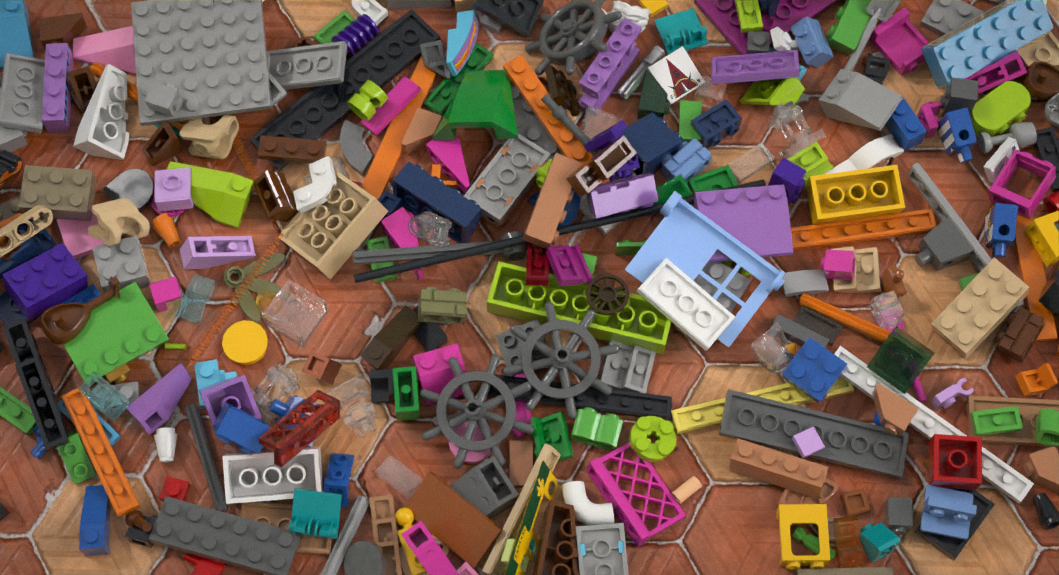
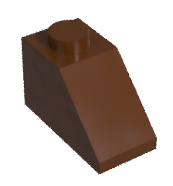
[39,13,87,51]

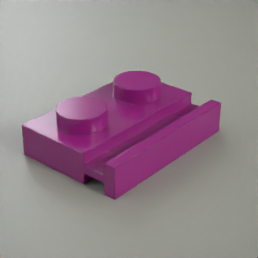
[546,245,592,286]

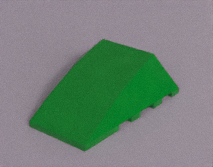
[432,70,518,141]

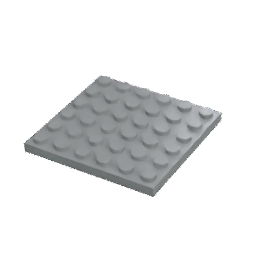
[131,0,272,126]

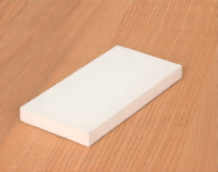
[637,258,735,351]

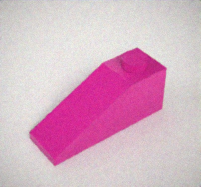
[965,49,1027,94]
[426,135,470,195]
[381,207,423,280]

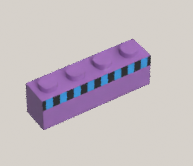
[42,43,73,133]

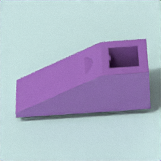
[126,363,192,435]

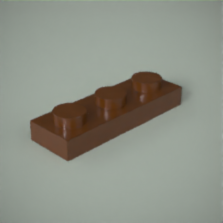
[258,136,327,163]

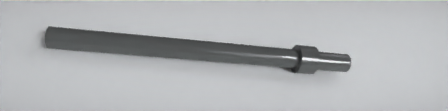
[541,94,620,180]

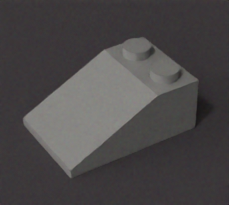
[819,69,903,131]

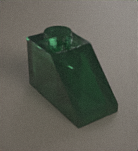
[637,71,671,119]

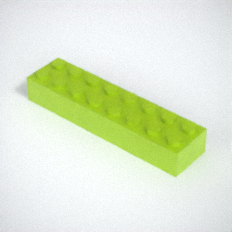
[487,261,672,355]

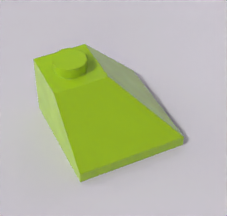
[740,77,805,105]

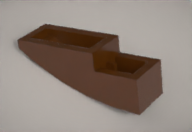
[566,135,636,197]

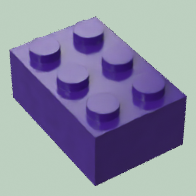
[2,243,88,321]

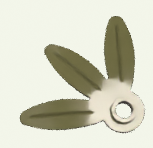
[223,253,288,323]

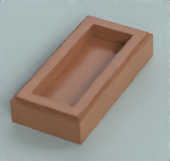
[509,441,533,488]

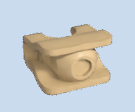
[180,115,239,159]
[88,198,150,246]

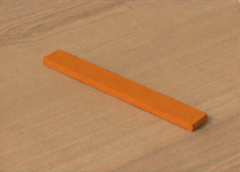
[362,56,438,200]
[791,209,937,251]

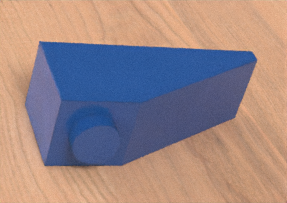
[79,485,110,556]

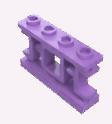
[579,18,642,117]

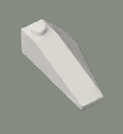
[73,64,129,160]

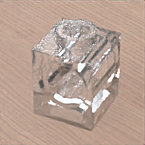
[869,291,905,329]

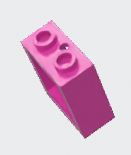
[989,149,1056,219]

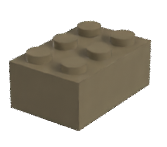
[19,165,97,221]

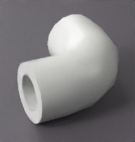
[561,481,615,526]

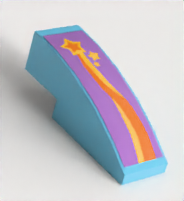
[446,10,479,76]

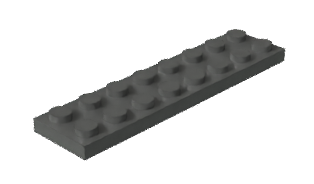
[719,389,909,479]

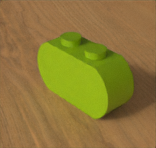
[970,81,1031,137]

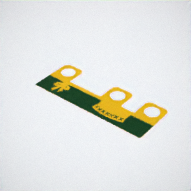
[504,460,558,575]

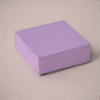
[792,427,825,458]

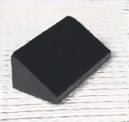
[413,305,448,352]

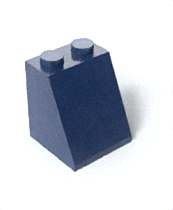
[622,112,683,175]

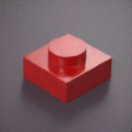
[159,476,191,501]

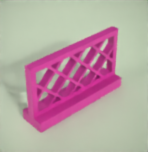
[586,442,686,548]

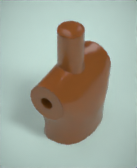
[882,267,907,300]

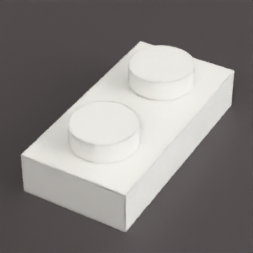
[984,137,1020,183]

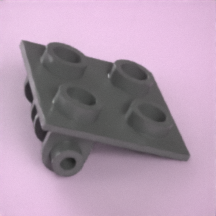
[496,319,549,376]

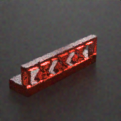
[259,390,340,468]

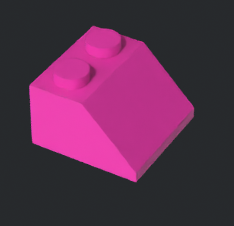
[413,343,466,407]

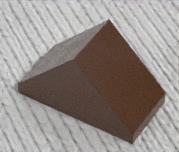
[68,66,97,113]
[142,121,183,166]

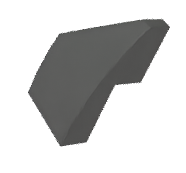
[419,40,451,79]

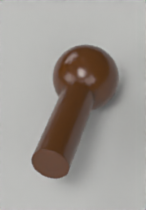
[125,509,152,532]

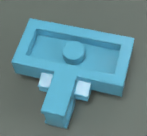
[194,359,238,409]

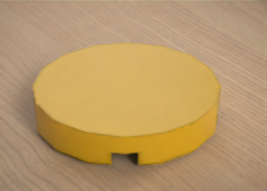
[222,320,269,366]

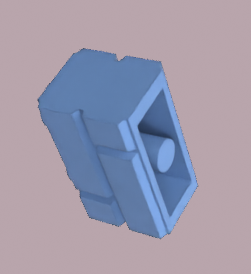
[791,16,834,68]
[661,138,712,182]

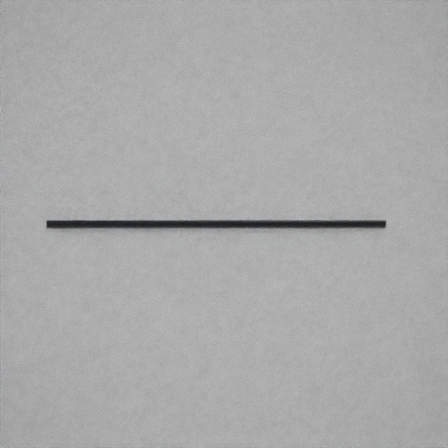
[354,179,766,283]

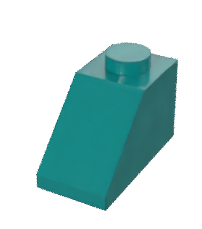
[857,522,901,564]

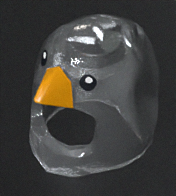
[750,322,796,374]

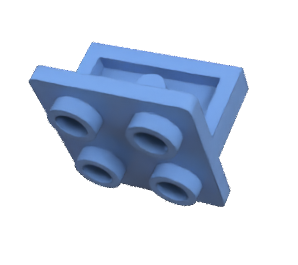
[920,485,977,540]

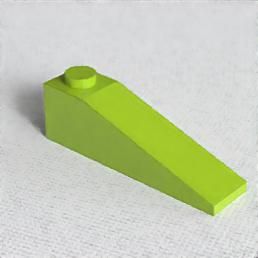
[167,161,254,229]

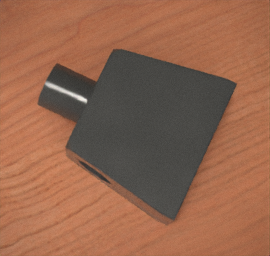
[914,217,973,271]

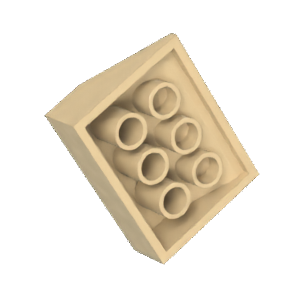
[278,170,388,280]

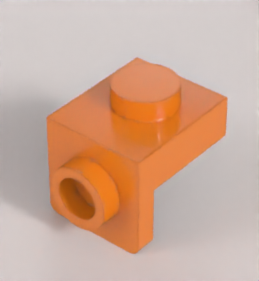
[1015,363,1058,396]

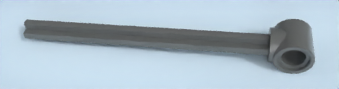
[352,231,527,265]

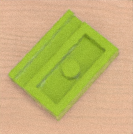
[788,141,834,187]

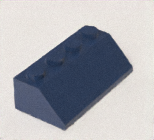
[393,161,481,244]

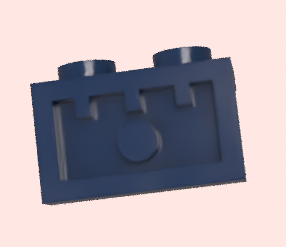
[690,99,742,149]

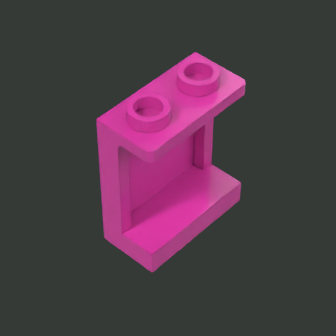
[869,8,929,76]

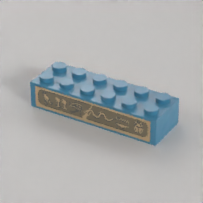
[921,0,1054,87]

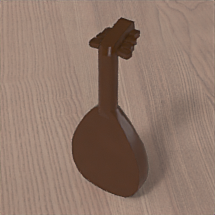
[1023,61,1059,99]
[41,276,120,345]

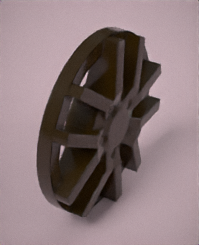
[586,274,629,315]

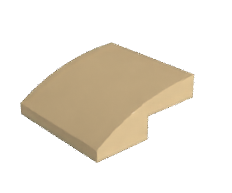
[831,246,881,293]

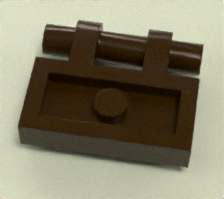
[545,65,580,116]

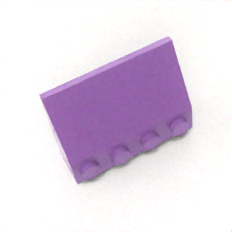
[694,184,793,262]

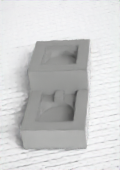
[782,270,829,297]

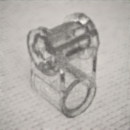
[408,211,452,247]

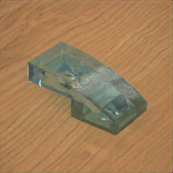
[176,273,216,323]

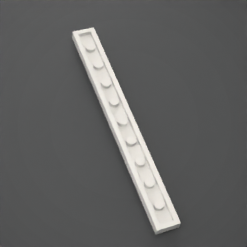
[834,346,1034,503]

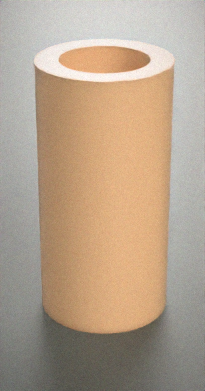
[671,476,702,504]

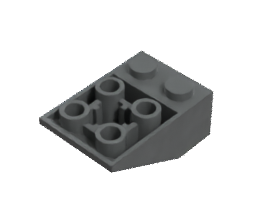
[450,456,519,519]

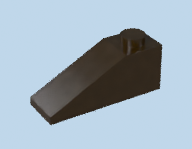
[360,306,422,369]

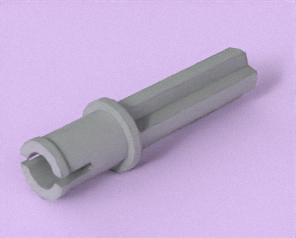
[618,46,665,100]

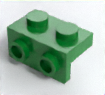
[530,412,574,463]

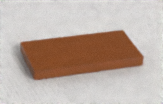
[405,472,503,568]

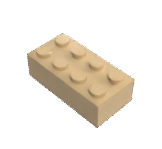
[931,257,1030,359]

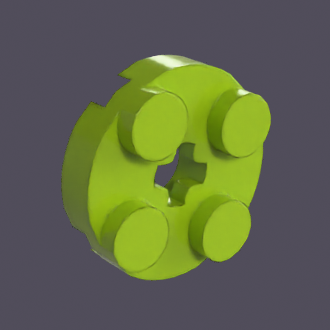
[629,416,676,462]

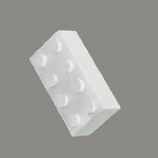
[222,447,324,504]

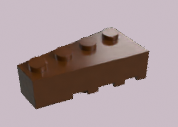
[533,500,579,575]

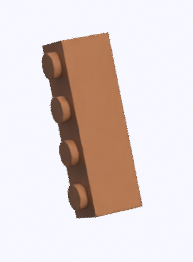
[522,153,581,249]
[729,438,829,499]

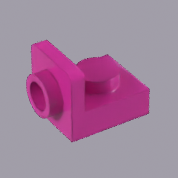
[917,102,942,139]

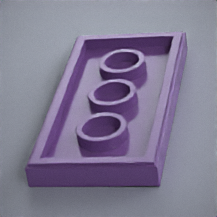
[711,50,800,85]

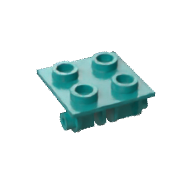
[654,8,709,55]
[288,488,342,539]

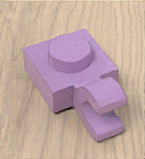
[931,378,974,410]

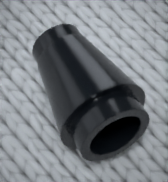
[1033,493,1059,530]

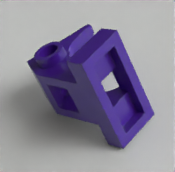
[583,120,640,181]

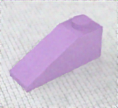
[180,236,256,269]

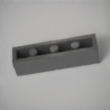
[770,314,829,348]

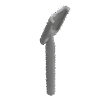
[844,0,902,71]

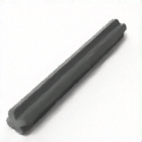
[185,404,228,512]

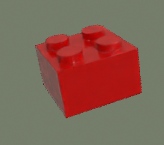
[929,434,982,490]

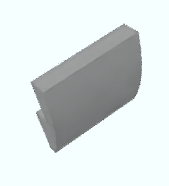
[599,340,656,393]

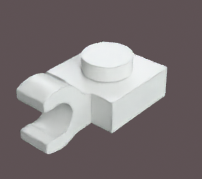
[770,27,800,51]

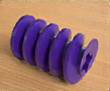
[331,14,380,56]

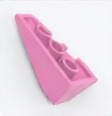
[72,26,136,76]

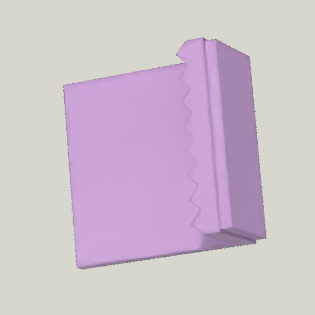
[155,167,194,212]

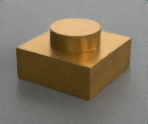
[105,363,131,384]

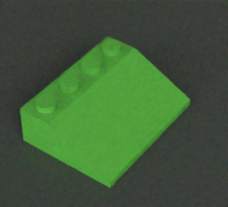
[63,282,169,386]

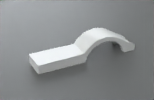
[823,134,904,175]

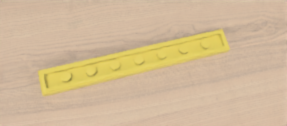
[671,377,854,434]

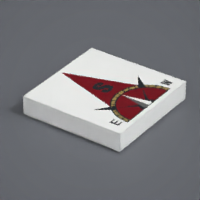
[646,46,705,105]

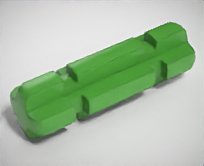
[792,526,836,561]

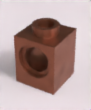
[302,350,342,385]

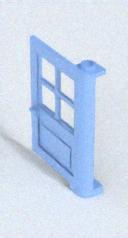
[625,191,785,348]

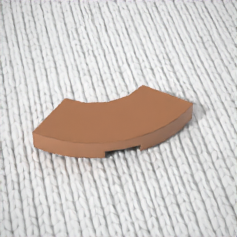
[777,478,840,506]

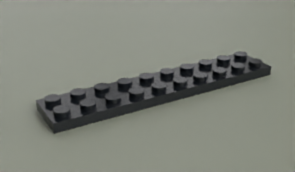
[249,9,441,171]

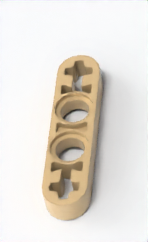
[0,205,53,258]

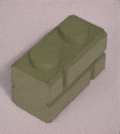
[418,287,467,325]

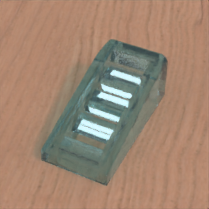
[78,372,130,422]

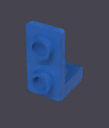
[324,453,354,507]

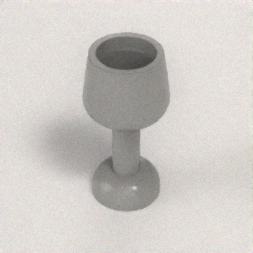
[978,122,1037,154]

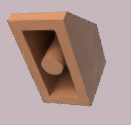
[401,107,442,155]
[872,383,919,437]
[1024,446,1059,494]

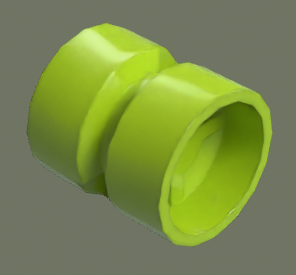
[347,80,388,122]

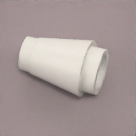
[154,428,178,463]

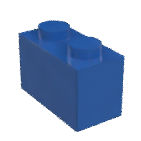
[885,97,927,152]

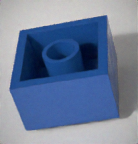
[782,337,847,404]
[212,402,272,455]

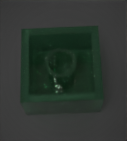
[866,326,935,394]

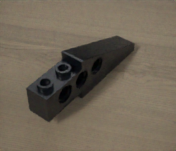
[2,318,70,451]

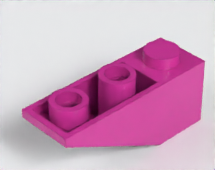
[401,521,459,575]

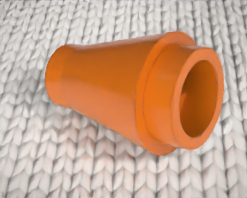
[152,213,181,248]

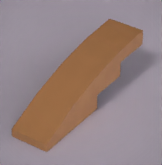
[369,494,402,575]

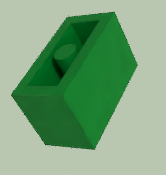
[393,366,420,421]

